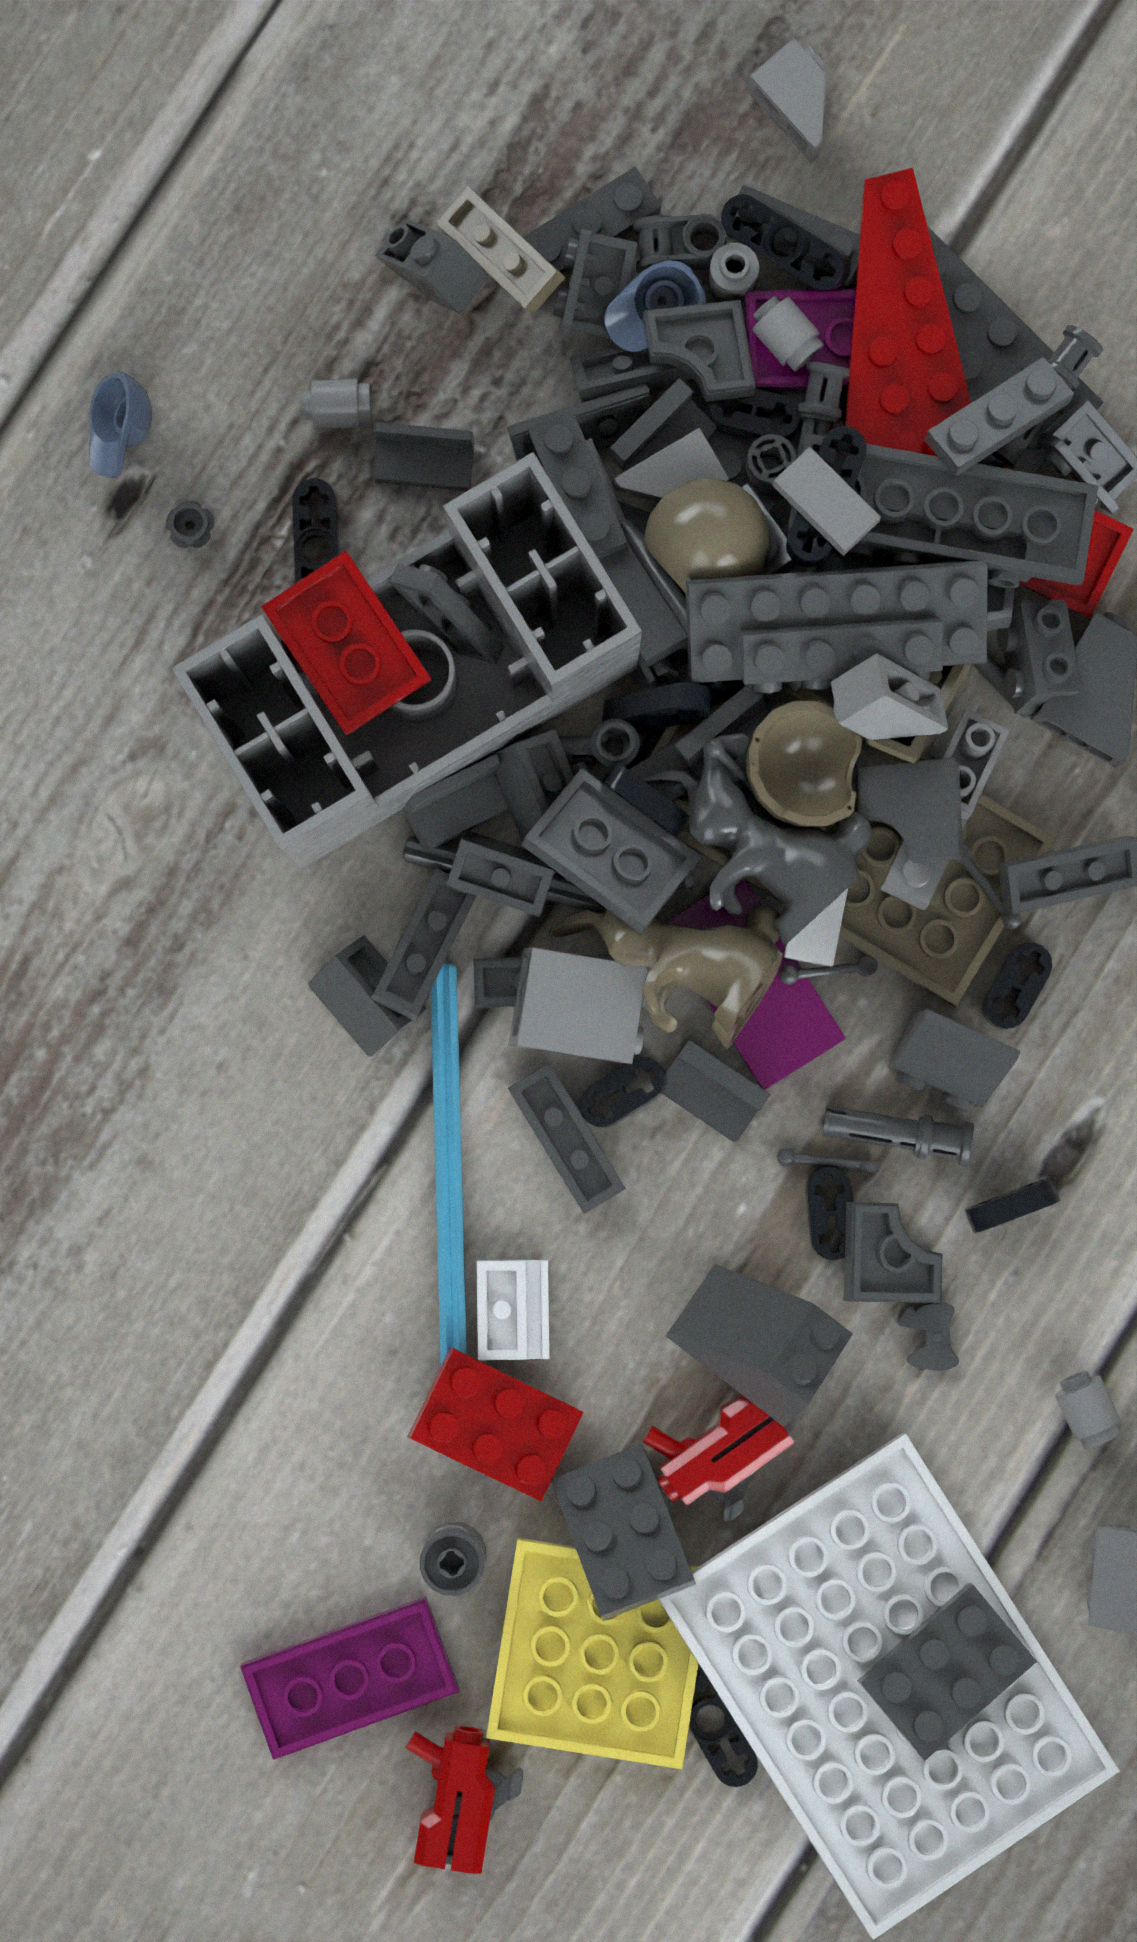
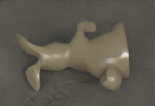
[549,905,783,1049]

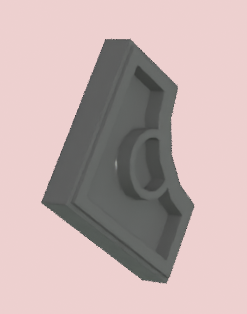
[643,300,756,402]
[858,757,963,864]
[843,1202,943,1303]

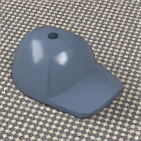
[604,260,706,352]
[89,371,152,478]

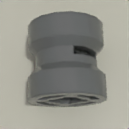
[745,434,796,493]

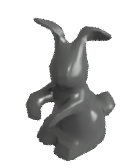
[642,733,871,946]

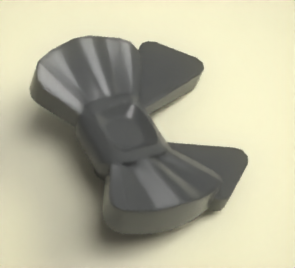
[897,1302,959,1371]

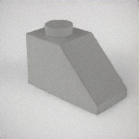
[747,38,826,163]
[612,428,729,502]
[831,653,948,740]

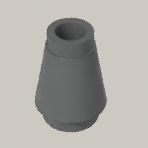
[591,719,640,767]

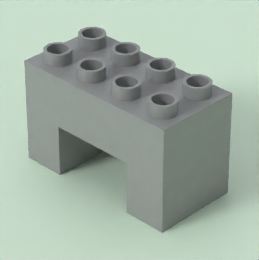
[171,452,642,869]

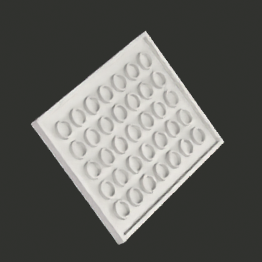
[658,1433,1120,1940]

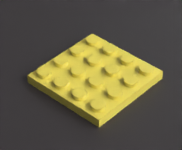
[486,1538,699,1769]

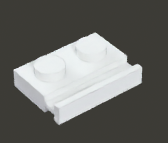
[477,1259,550,1360]

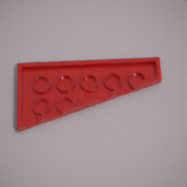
[845,168,971,456]

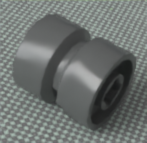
[420,1522,486,1596]

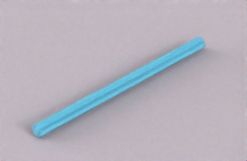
[431,963,467,1367]

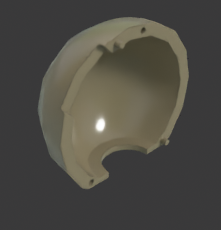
[643,477,770,593]
[745,701,862,827]

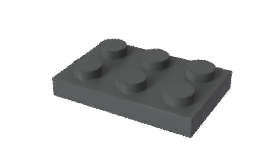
[521,768,701,934]
[551,1444,696,1621]
[857,1583,1037,1761]

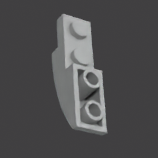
[880,709,1010,911]

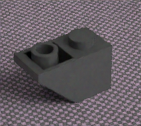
[375,218,489,314]

